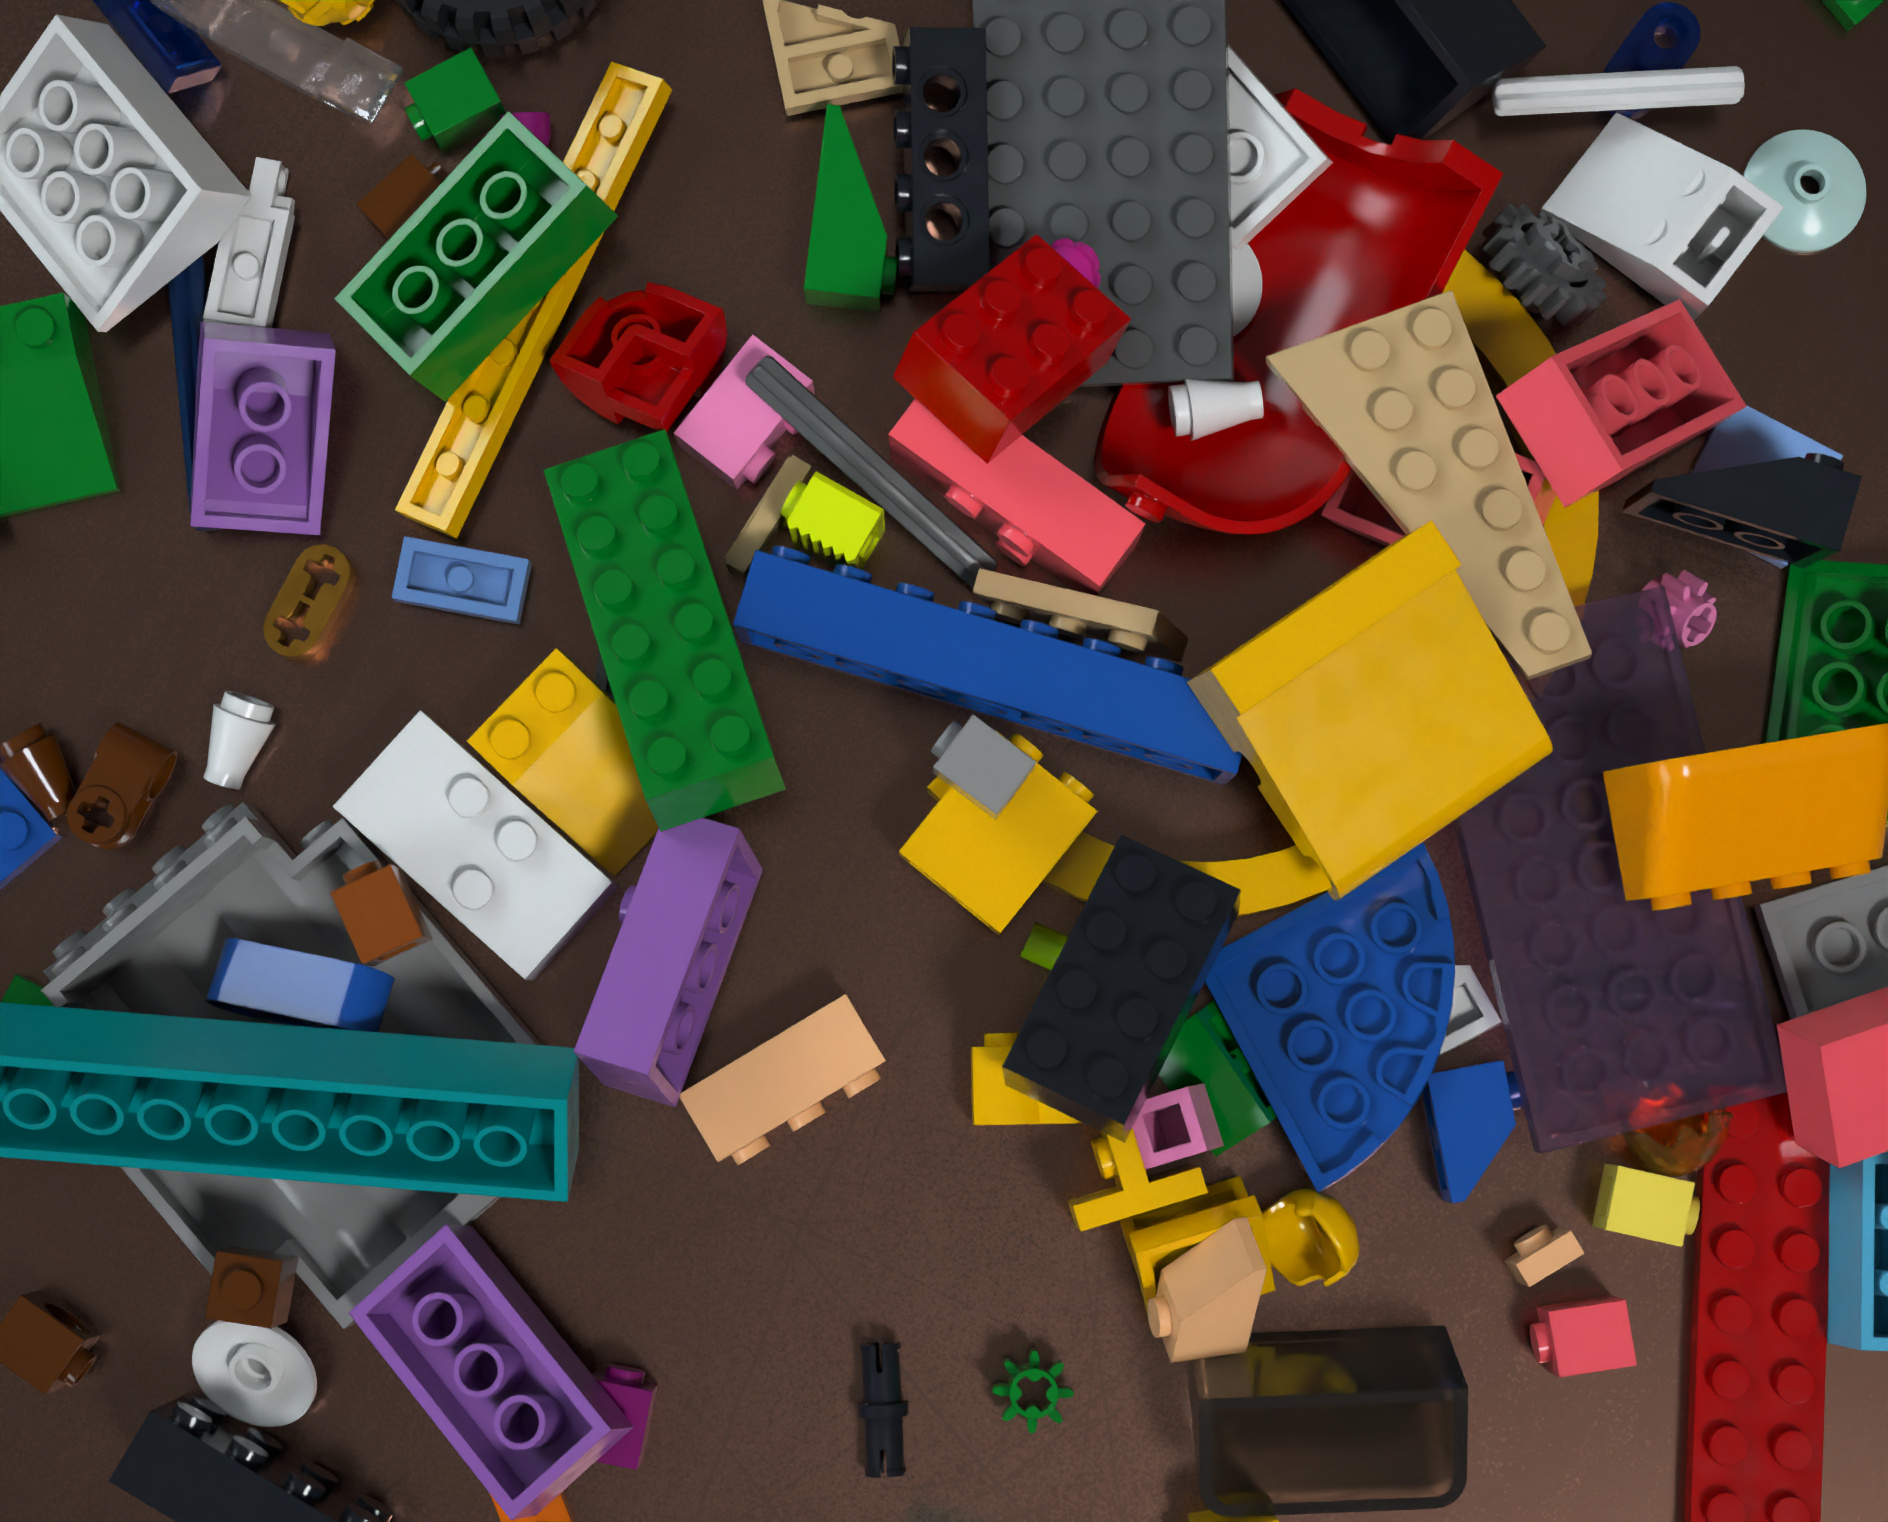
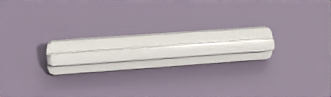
[1492,66,1745,116]

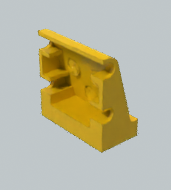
[1187,520,1553,901]

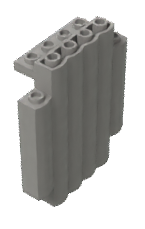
[41,802,542,1329]

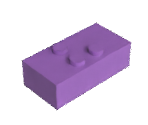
[574,818,763,1108]
[349,1224,634,1520]

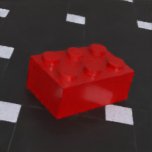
[892,234,1131,464]

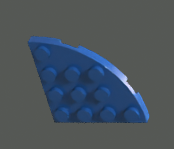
[1205,842,1455,1193]

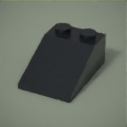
[1622,453,1862,568]

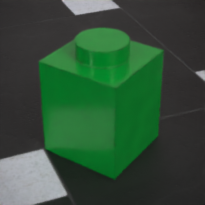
[404,47,506,155]

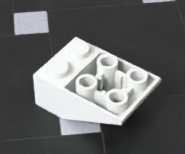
[1540,112,1784,320]

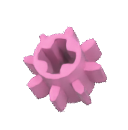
[1636,569,1717,652]

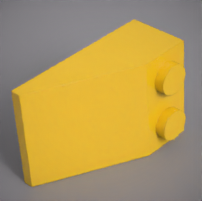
[467,648,659,877]

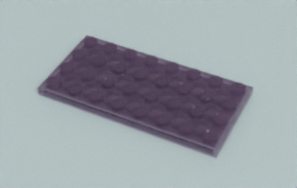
[1454,586,1787,1154]

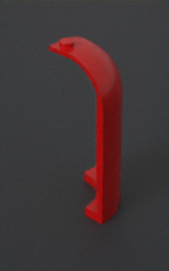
[1094,88,1504,535]

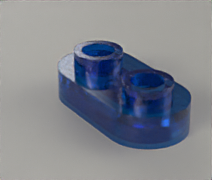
[1602,2,1700,119]

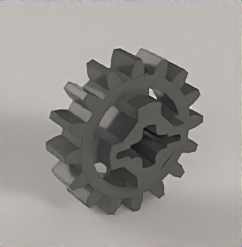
[1482,204,1607,327]

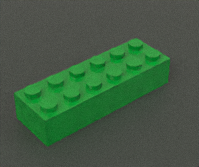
[544,429,786,832]

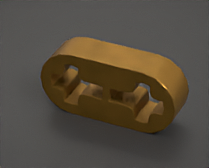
[263,544,356,661]

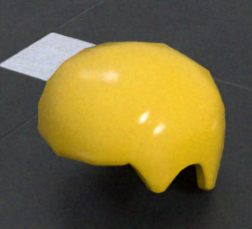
[1262,1189,1360,1287]

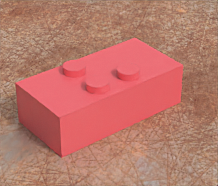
[1496,299,1747,508]
[888,399,1146,596]
[1777,986,1888,1168]

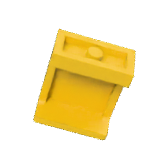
[899,730,1098,936]

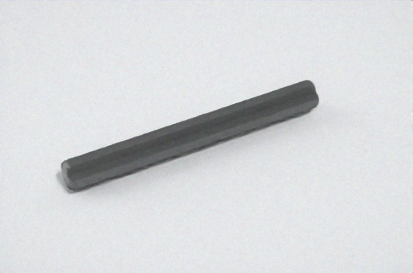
[745,355,998,588]

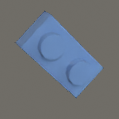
[391,536,532,625]

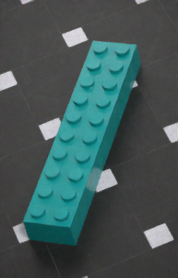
[0,1002,579,1202]

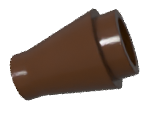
[0,723,76,822]

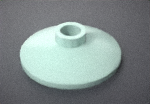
[1742,130,1866,253]

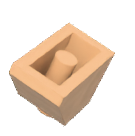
[1147,1217,1267,1363]

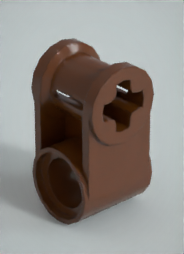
[67,722,178,850]

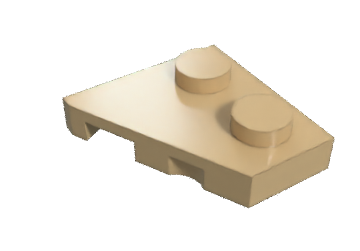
[762,0,903,116]

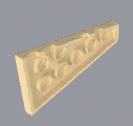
[1266,290,1592,681]

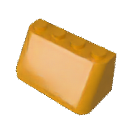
[1603,723,1888,911]

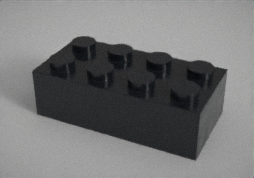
[1002,835,1241,1143]
[109,1394,394,1522]

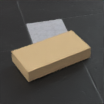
[724,455,813,582]

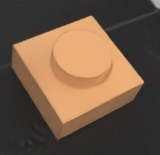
[1504,1224,1584,1287]

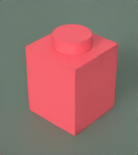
[1530,1295,1637,1377]

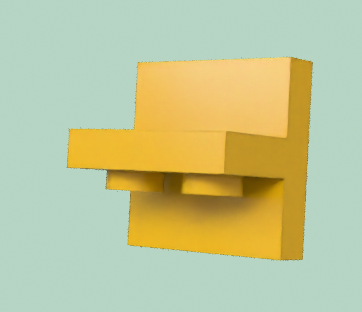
[1067,1128,1208,1232]
[1119,1176,1276,1315]

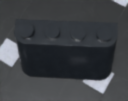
[1283,0,1546,141]

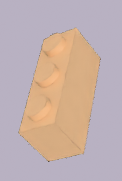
[679,994,886,1166]

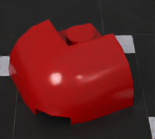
[549,282,727,433]

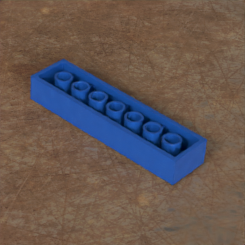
[733,546,1242,785]

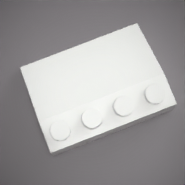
[0,14,252,332]

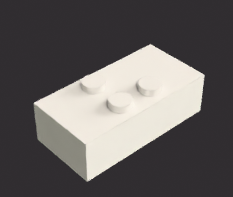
[333,710,620,981]

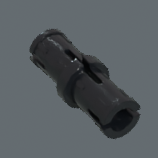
[857,1341,909,1478]

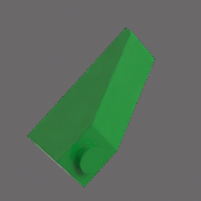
[804,104,898,313]

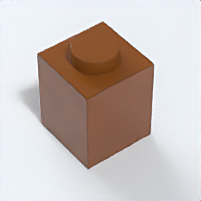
[330,860,433,966]

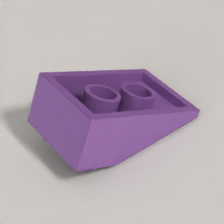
[190,322,336,535]

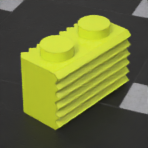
[780,471,886,570]

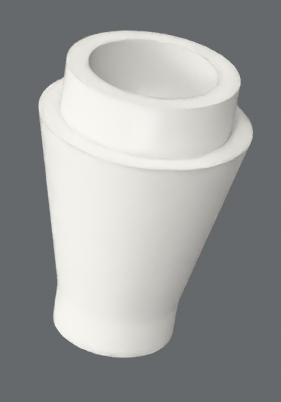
[1168,379,1264,441]
[203,691,276,790]

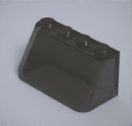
[1187,1325,1468,1517]

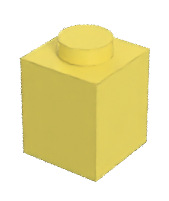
[1592,1164,1700,1247]

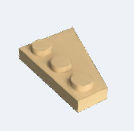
[972,568,1188,662]

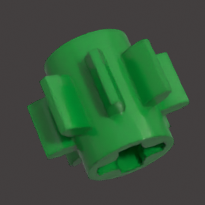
[992,1348,1074,1433]

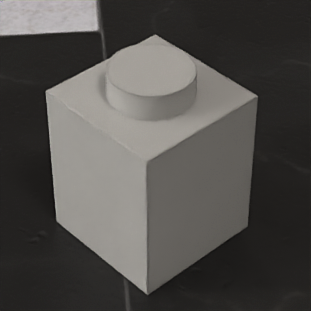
[930,715,1036,820]

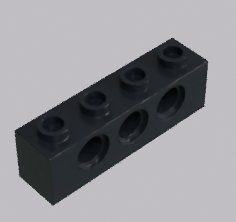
[892,27,990,292]

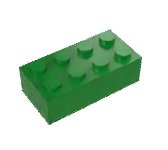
[334,111,618,402]

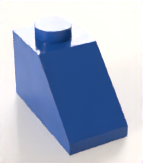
[1421,1060,1522,1203]

